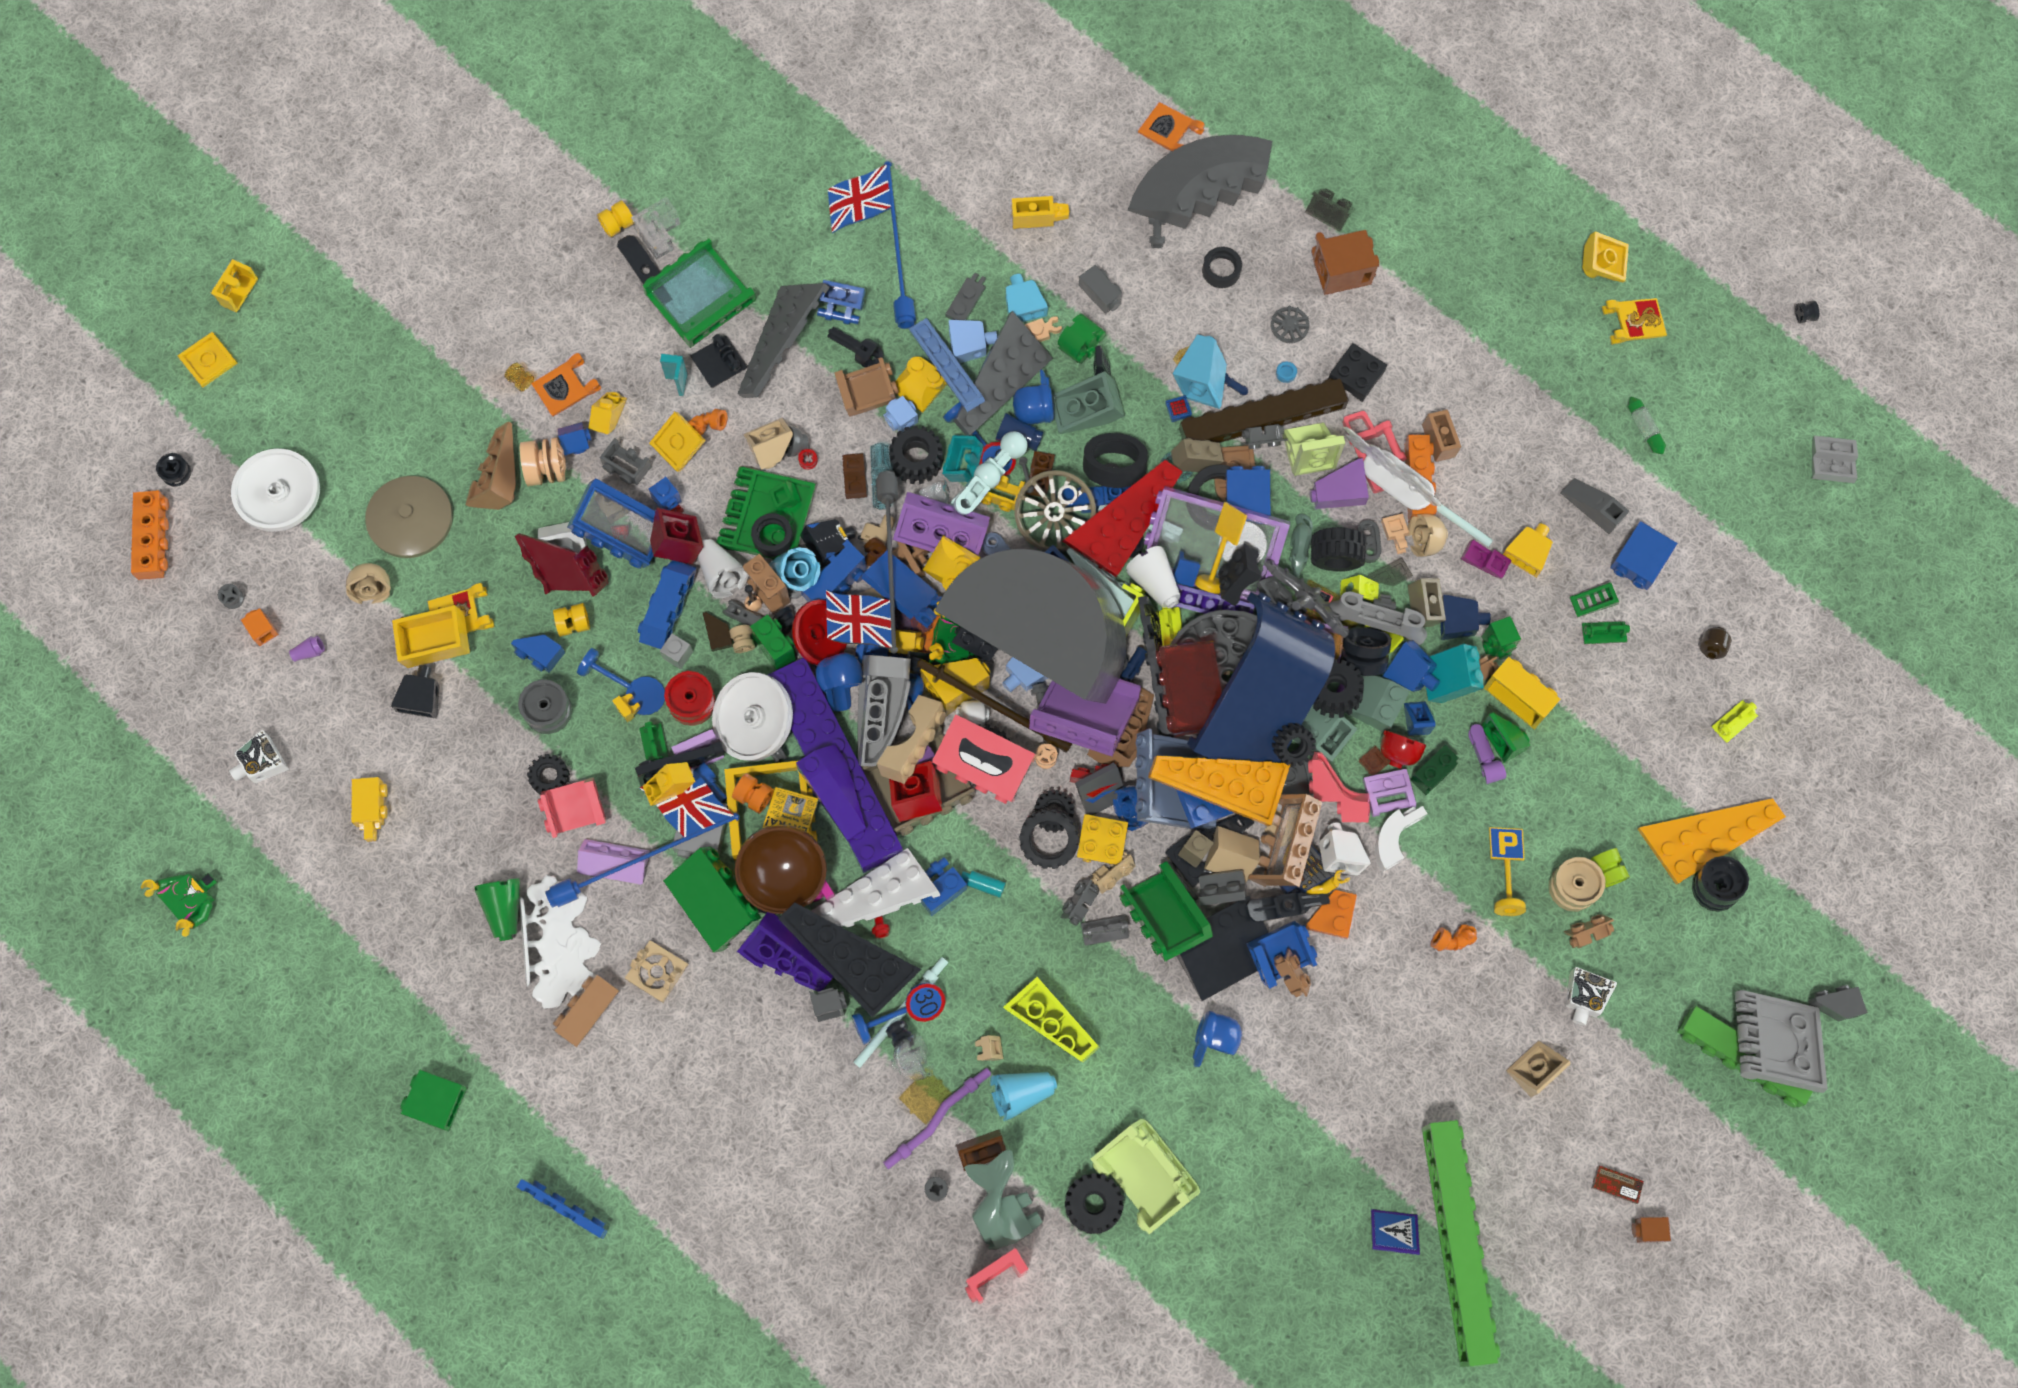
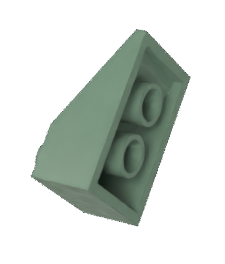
[1052,371,1125,434]
[1334,675,1410,733]

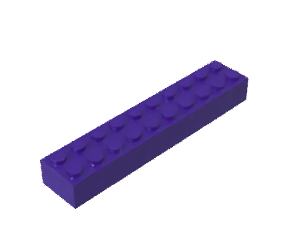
[768,658,903,873]

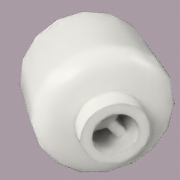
[956,701,989,727]

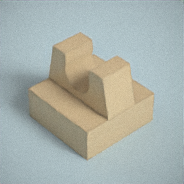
[975,1035,1003,1061]

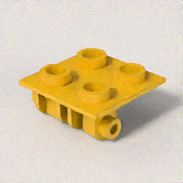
[1077,814,1128,865]

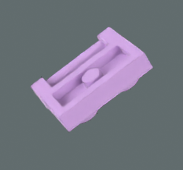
[1363,769,1416,817]

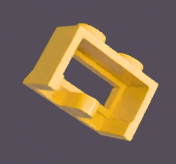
[211,259,258,313]
[981,476,1025,512]

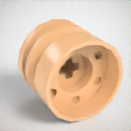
[520,437,566,486]

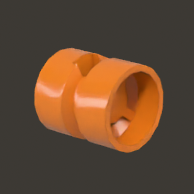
[732,773,774,814]

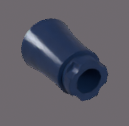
[995,413,1044,451]

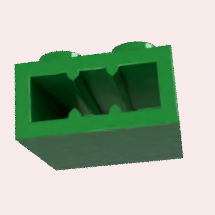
[750,615,797,671]
[400,1070,467,1132]

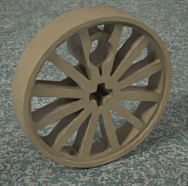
[1014,470,1096,552]

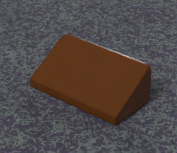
[956,1129,1006,1171]

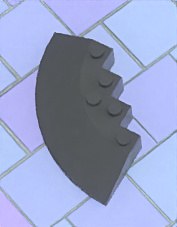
[1127,135,1272,229]

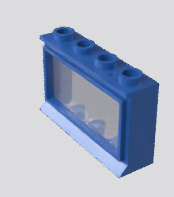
[567,478,655,569]

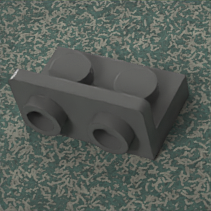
[1199,870,1247,906]

